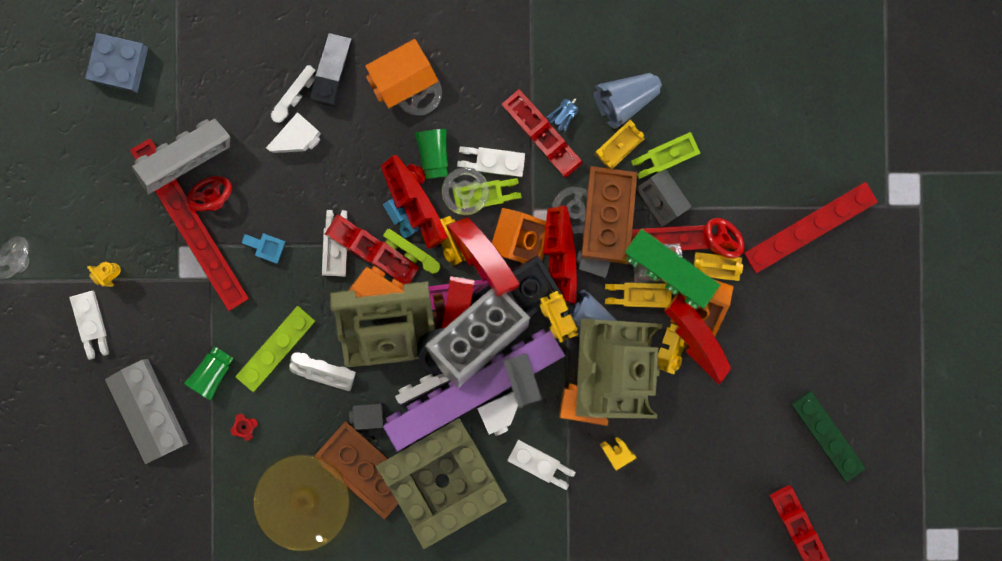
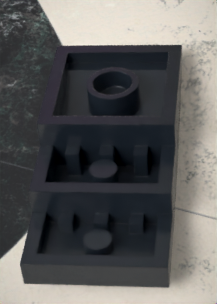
[470,255,563,317]

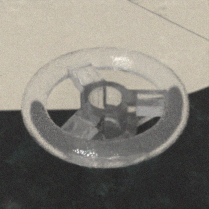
[398,80,442,116]
[442,168,489,215]
[552,187,587,233]
[0,236,29,279]

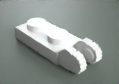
[271,65,316,123]
[457,147,525,177]
[322,210,348,277]
[69,291,109,360]
[289,352,356,391]
[395,374,450,405]
[507,439,576,490]

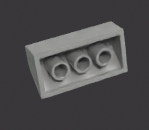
[132,119,230,195]
[426,289,530,388]
[105,359,189,464]

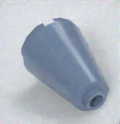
[594,73,662,129]
[562,290,617,338]

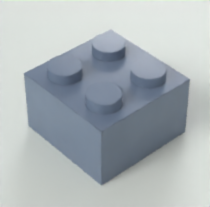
[85,33,148,93]

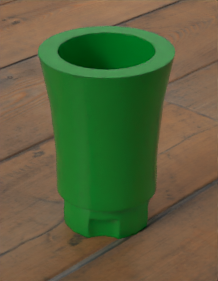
[414,128,448,179]
[184,346,234,401]

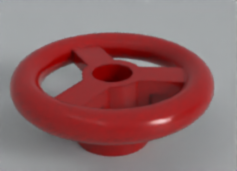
[187,176,232,211]
[705,218,745,259]

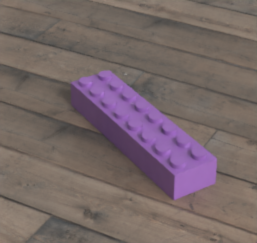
[383,329,565,451]

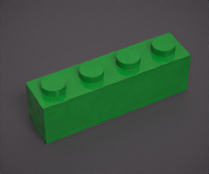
[624,229,721,309]

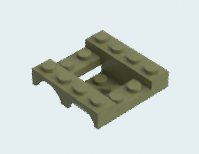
[331,282,435,368]
[576,319,662,418]
[376,417,507,549]

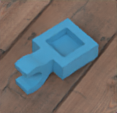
[383,199,419,239]
[242,233,286,264]

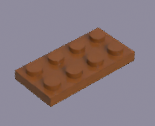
[581,166,637,264]
[314,421,416,520]

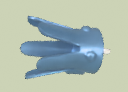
[546,98,579,133]

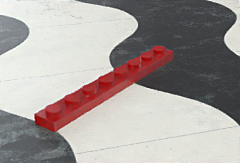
[130,138,249,312]

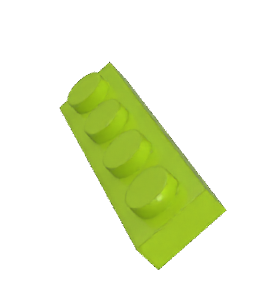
[236,306,316,392]

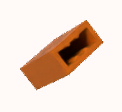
[365,39,439,109]

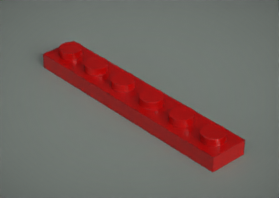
[743,182,878,273]

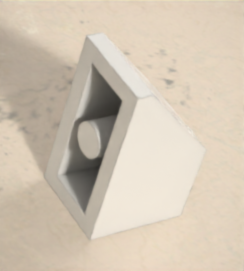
[266,112,321,153]
[477,391,518,436]

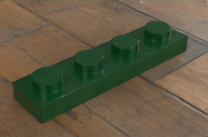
[791,391,866,482]

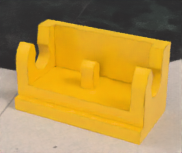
[595,120,645,169]
[600,437,636,470]

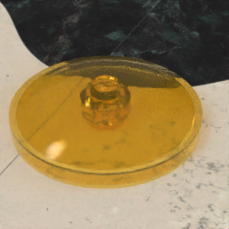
[254,455,350,551]

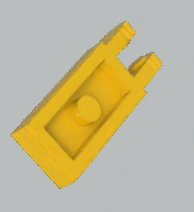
[605,283,672,308]

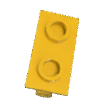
[440,216,466,267]
[694,252,743,281]
[87,262,121,287]
[540,291,578,343]
[657,324,688,374]

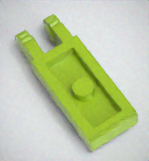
[631,132,700,179]
[453,178,522,212]
[383,229,441,274]

